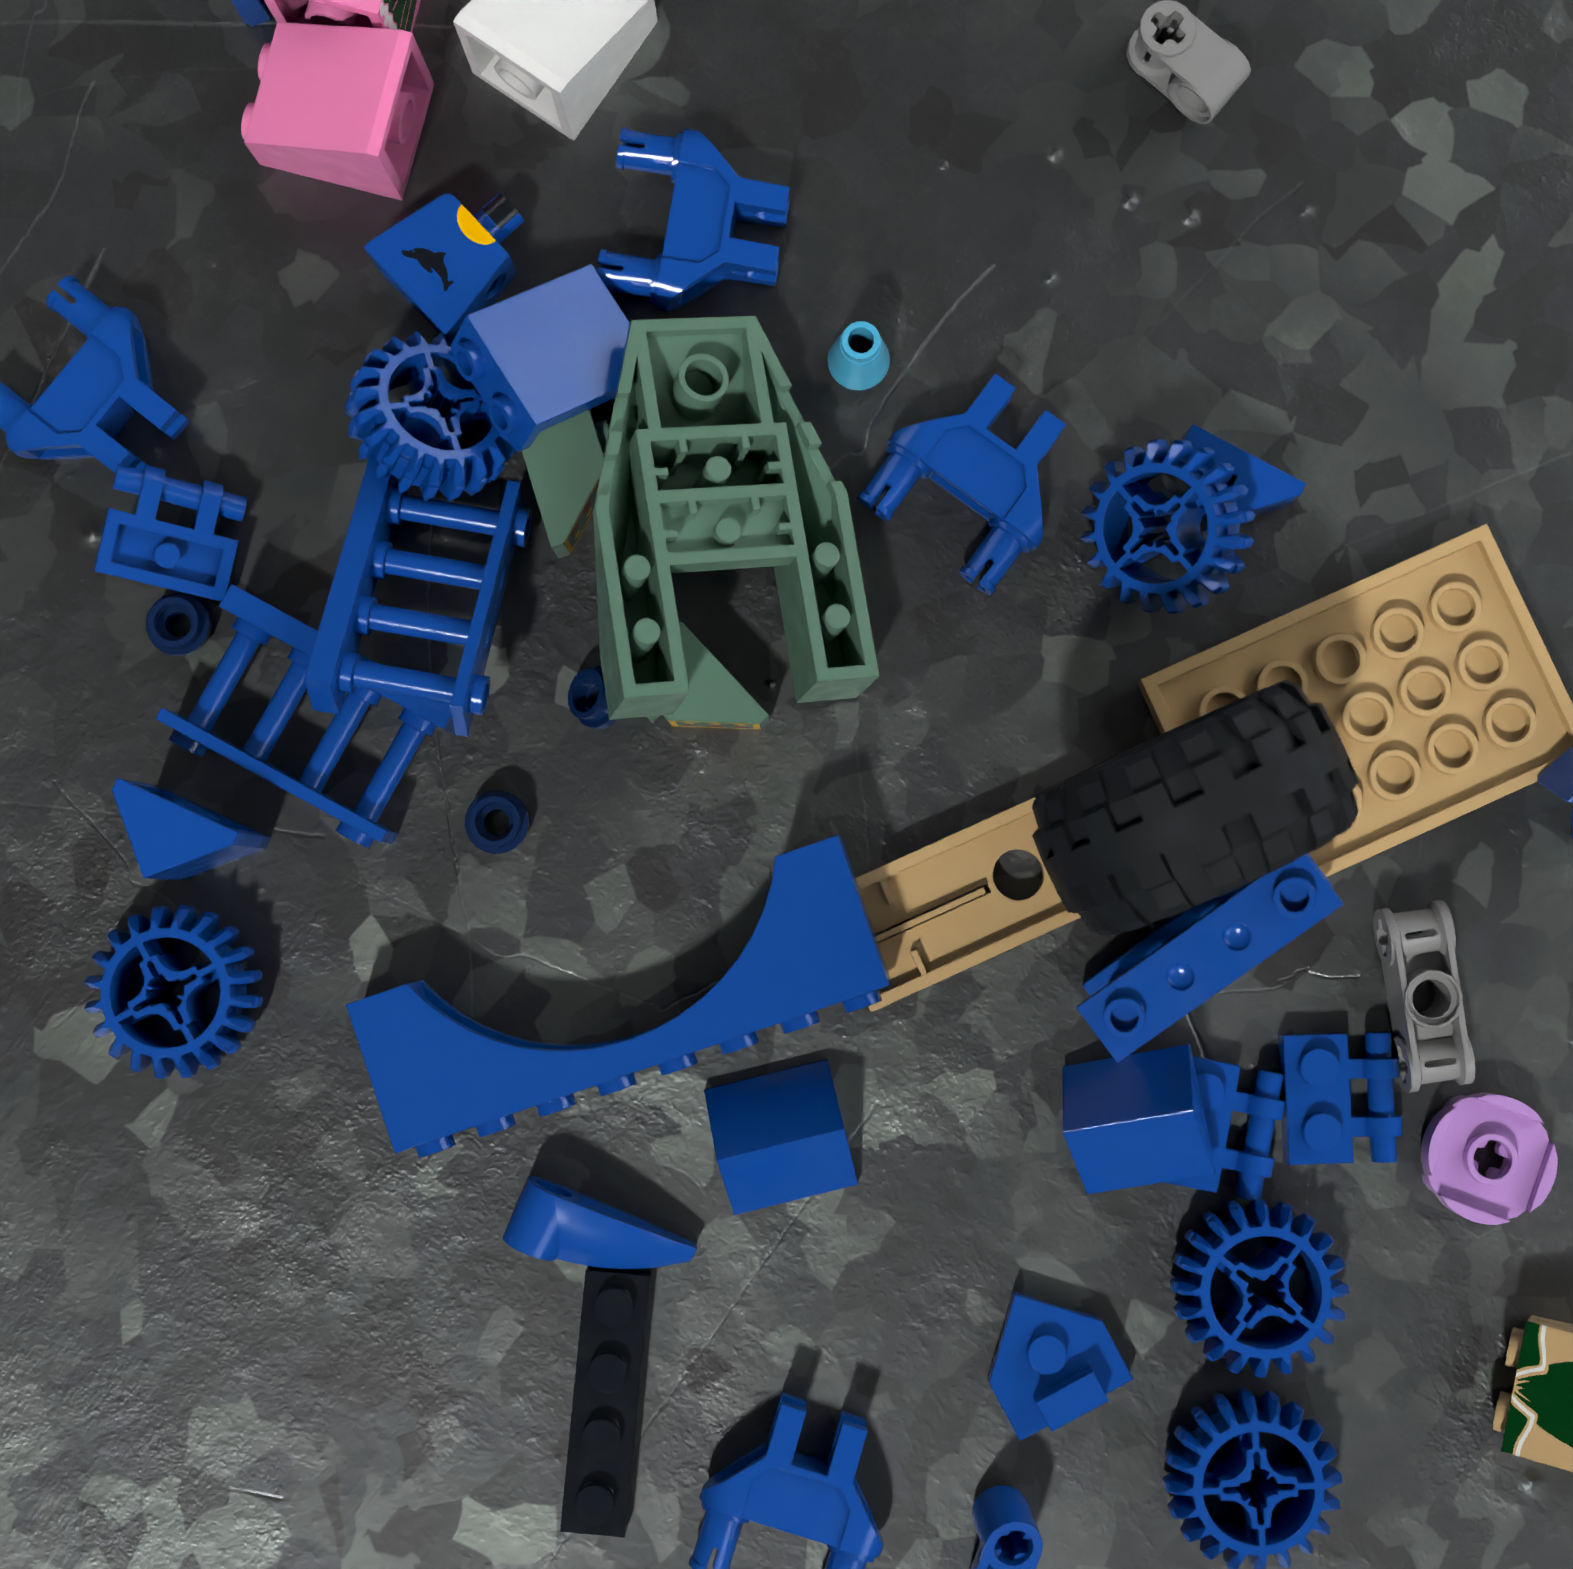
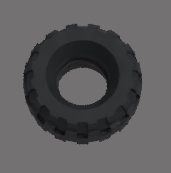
[1032,680,1359,936]

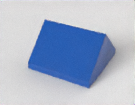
[112,778,271,880]
[1063,1044,1216,1194]
[704,1059,858,1215]

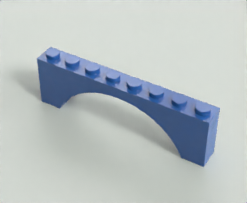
[346,835,891,1158]

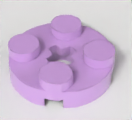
[1421,1092,1558,1225]

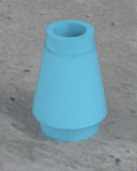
[827,321,890,390]

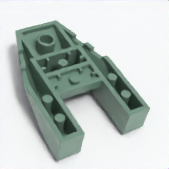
[593,316,879,720]

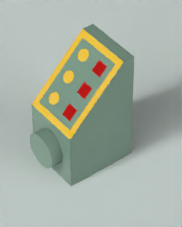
[522,409,609,558]
[647,621,770,730]

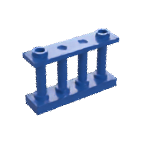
[304,459,532,737]
[155,584,455,849]
[1076,853,1344,1063]

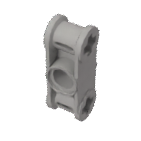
[1373,900,1476,1093]

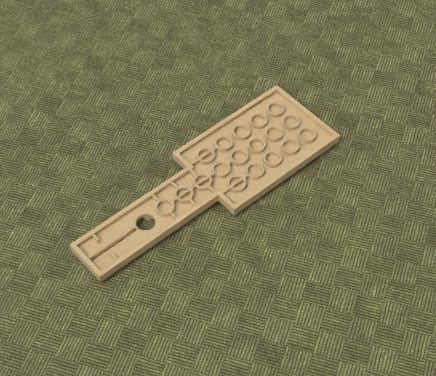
[856,524,1573,1012]

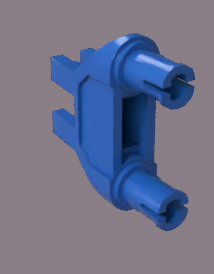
[596,127,790,311]
[0,275,191,473]
[856,373,1066,596]
[689,1392,884,1569]

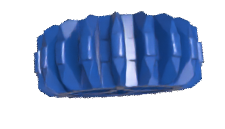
[345,331,515,502]
[1080,439,1256,614]
[84,905,263,1079]
[1170,1198,1350,1378]
[1162,1388,1343,1569]

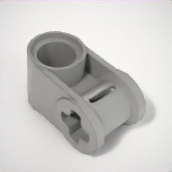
[1126,0,1251,124]

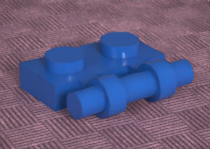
[93,464,247,602]
[1278,1031,1403,1165]
[1164,1056,1285,1201]

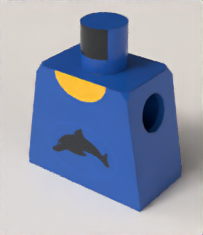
[363,193,524,347]

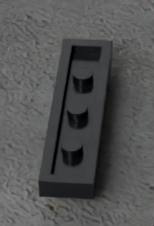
[560,1266,651,1538]

